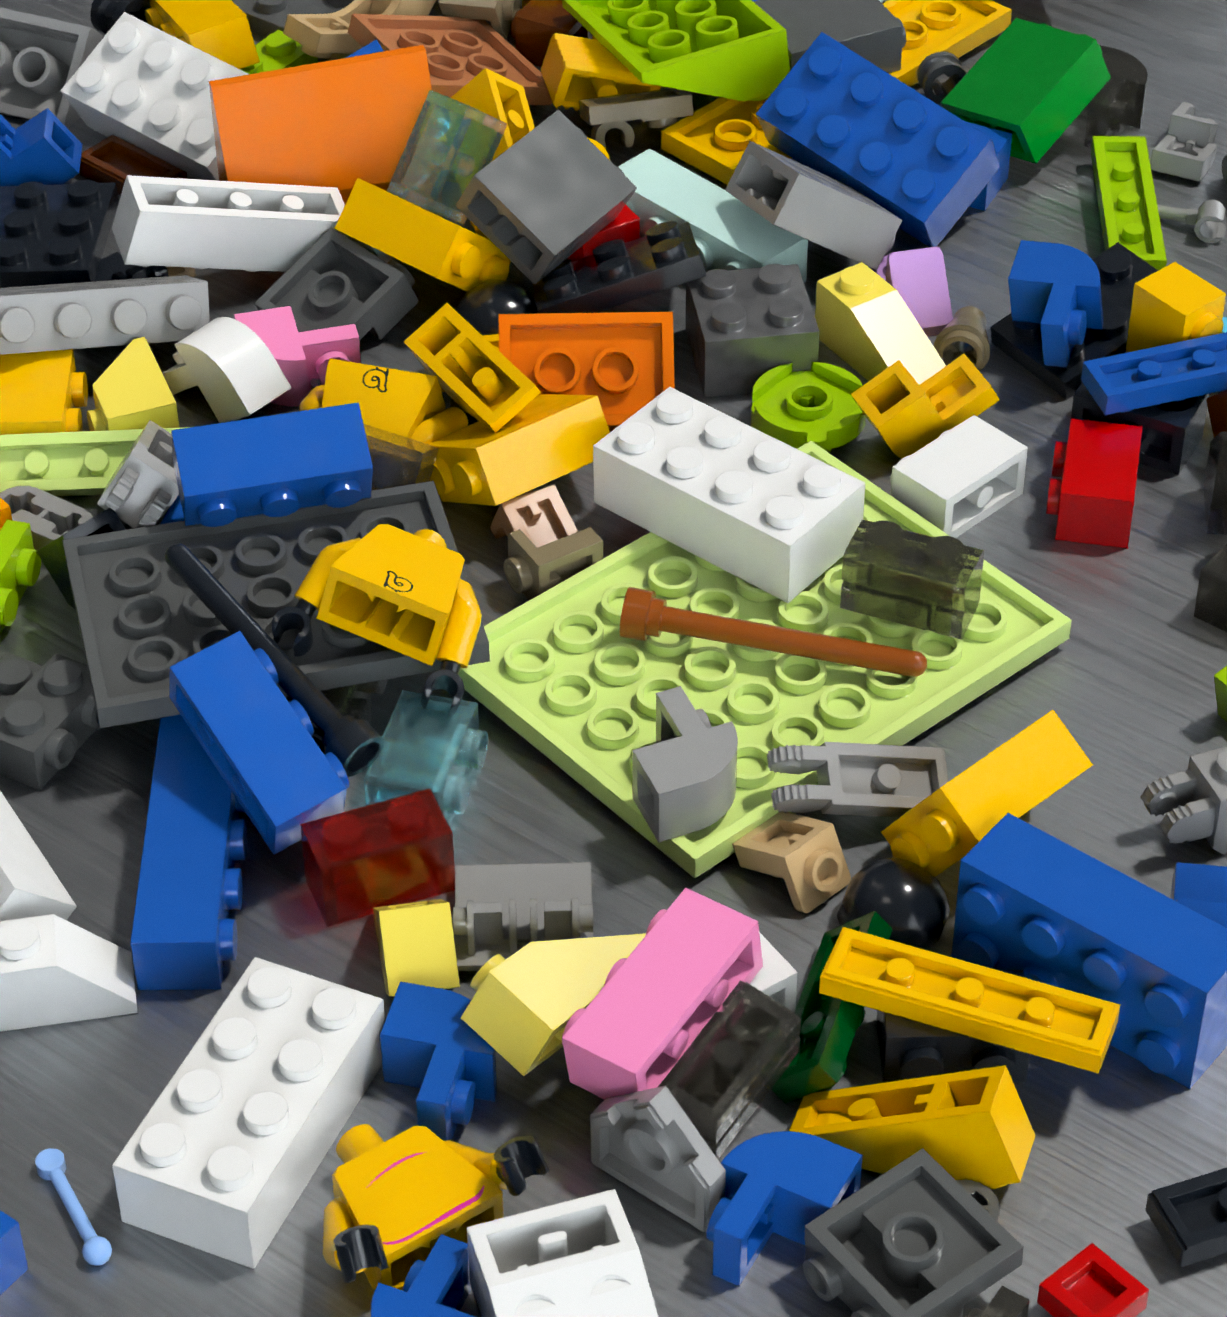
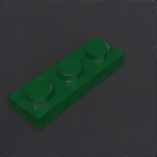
[767,911,893,1104]

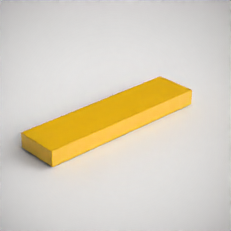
[819,927,1120,1074]

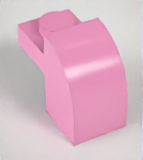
[234,306,361,407]

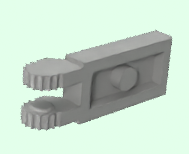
[767,742,949,817]

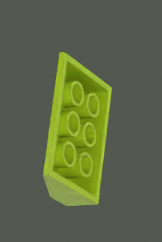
[562,0,790,101]

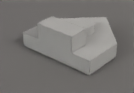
[590,1086,726,1233]

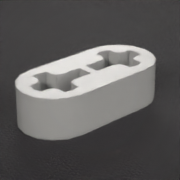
[0,486,93,550]

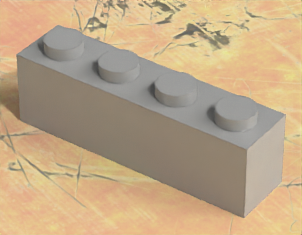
[0,275,210,355]

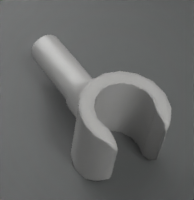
[1157,199,1226,243]

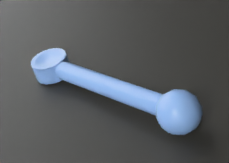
[35,1148,112,1266]

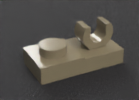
[579,88,693,149]

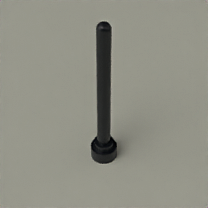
[165,543,384,777]

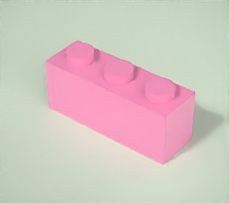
[562,888,763,1100]

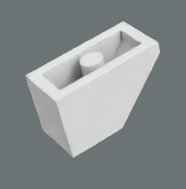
[0,914,138,1032]

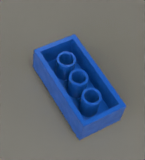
[756,32,1000,247]
[951,813,1227,1089]

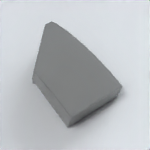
[1150,102,1218,182]

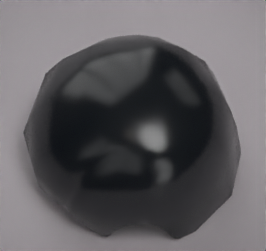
[455,279,538,335]
[837,857,950,950]

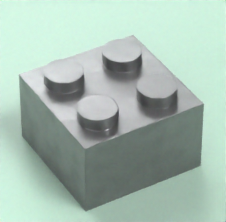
[685,264,820,397]

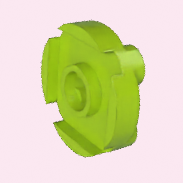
[751,362,866,454]

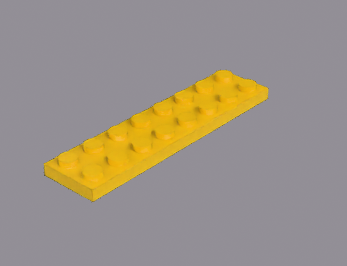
[661,0,1012,185]

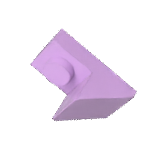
[870,247,953,337]

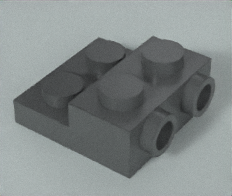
[254,227,419,340]
[0,652,101,790]
[803,1148,1023,1317]

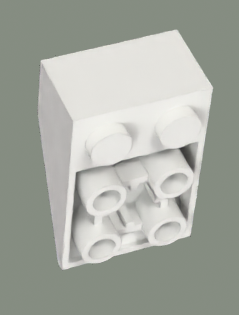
[467,1189,658,1317]

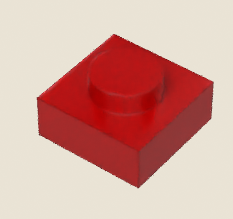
[1037,1243,1149,1317]

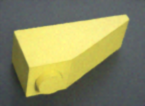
[815,262,946,385]
[461,933,646,1076]

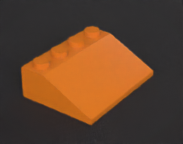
[209,45,447,217]

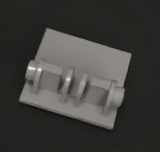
[453,862,593,971]

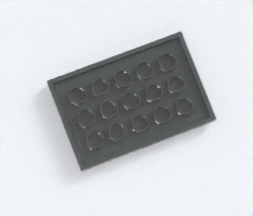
[62,481,490,728]

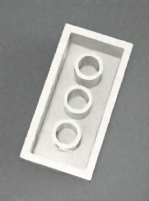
[61,12,248,181]
[593,387,865,603]
[112,957,385,1269]

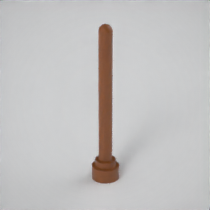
[620,587,927,677]

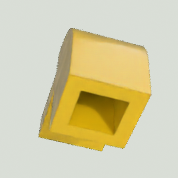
[851,353,1000,459]

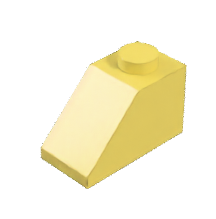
[87,337,179,431]
[373,899,460,996]

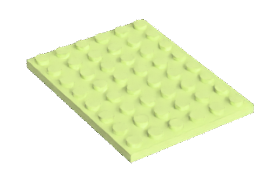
[459,441,1072,878]

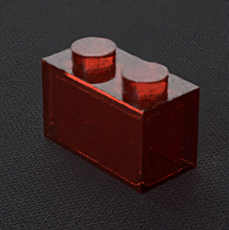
[300,788,455,927]

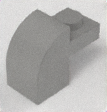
[632,686,738,842]

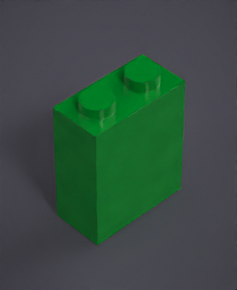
[941,18,1111,164]

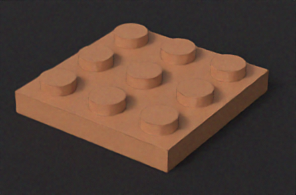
[347,14,552,109]

